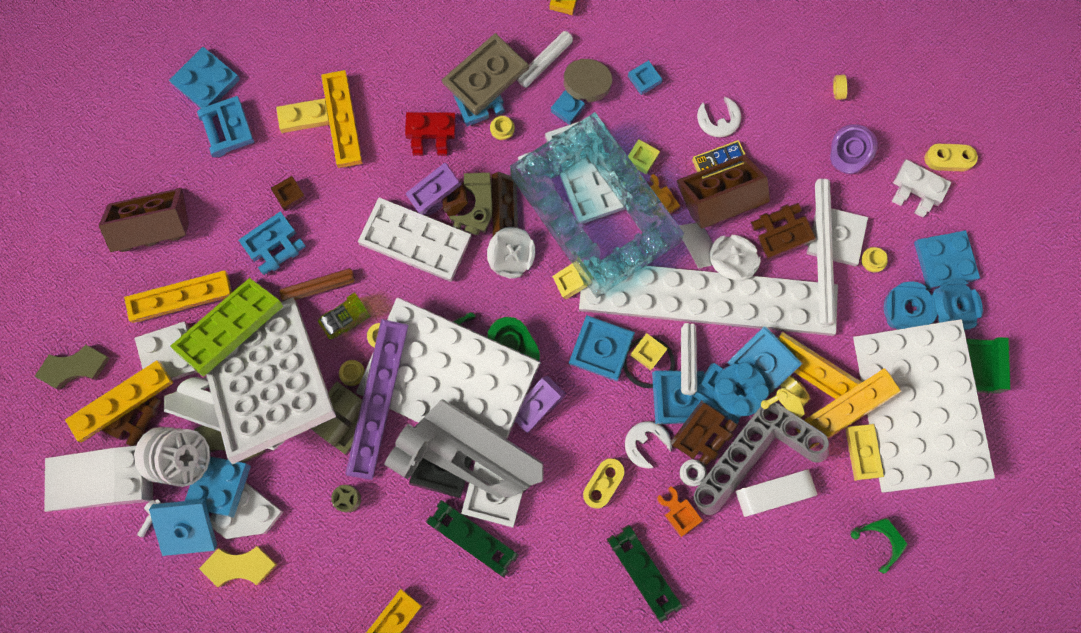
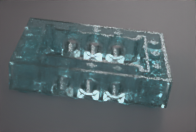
[510,112,684,298]

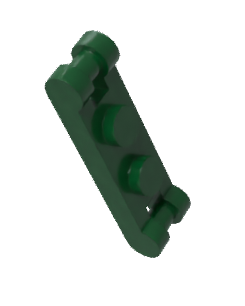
[426,500,519,578]
[606,524,683,623]

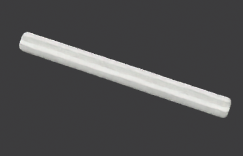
[815,179,835,325]

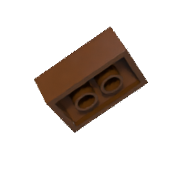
[677,154,770,229]
[99,188,189,252]

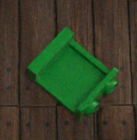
[966,337,1010,394]

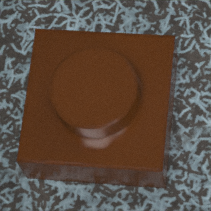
[270,176,306,211]

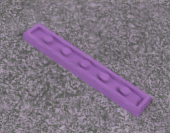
[345,319,409,480]

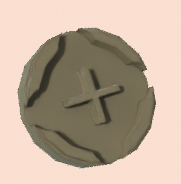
[563,59,612,102]

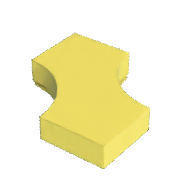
[199,546,278,587]

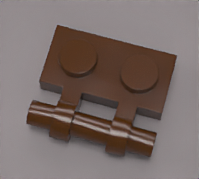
[751,203,816,261]
[102,381,162,446]
[671,400,738,467]

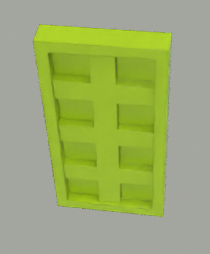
[170,278,283,377]

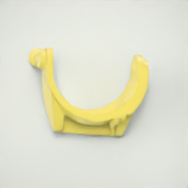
[761,375,810,418]

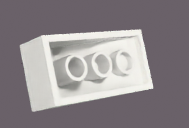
[45,446,153,512]

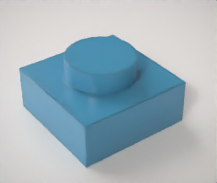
[628,60,662,95]
[551,90,585,125]

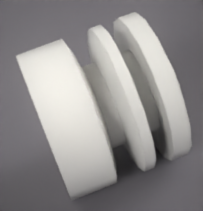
[134,427,210,487]

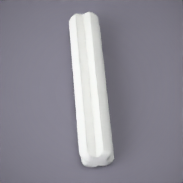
[517,31,573,87]
[681,323,697,396]

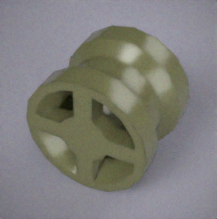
[331,485,361,513]

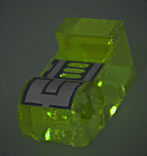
[318,292,371,340]

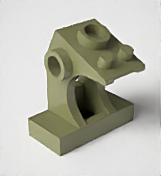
[450,172,492,236]

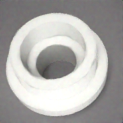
[680,460,707,486]

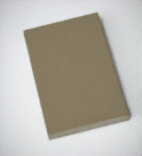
[442,33,529,116]

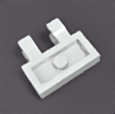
[892,159,951,217]

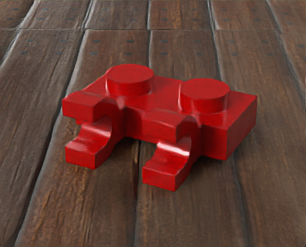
[405,112,456,156]

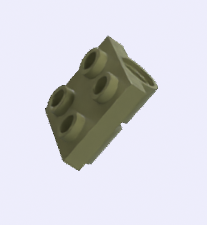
[311,382,362,455]

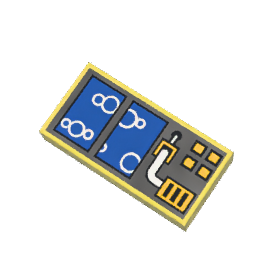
[692,140,745,179]

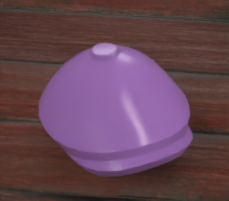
[830,124,878,174]

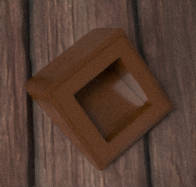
[442,182,468,218]

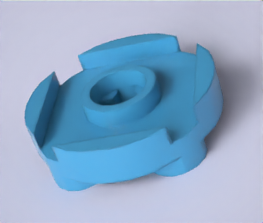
[933,279,983,331]
[883,282,938,330]
[713,363,769,416]

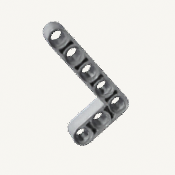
[694,402,829,515]

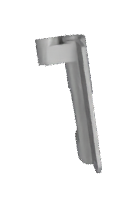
[384,399,544,499]

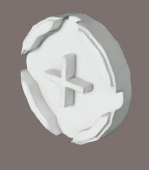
[487,227,535,279]
[709,235,761,281]

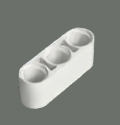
[736,469,818,517]

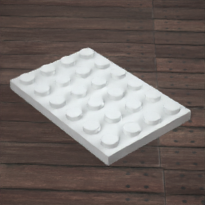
[206,297,336,464]
[356,298,541,439]
[853,319,995,493]

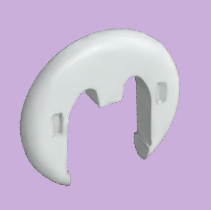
[697,97,741,137]
[625,421,672,468]

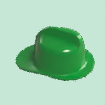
[488,317,540,361]

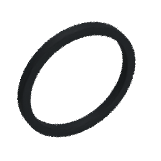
[623,337,675,388]

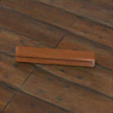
[279,268,355,301]

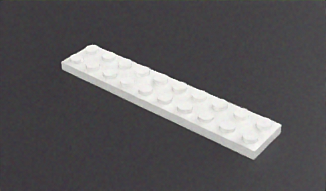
[579,260,838,336]

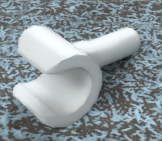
[137,500,161,537]

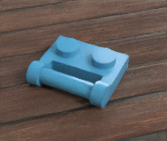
[197,96,255,158]

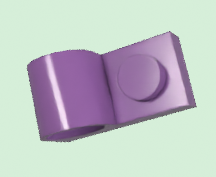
[405,163,462,216]
[515,375,566,433]

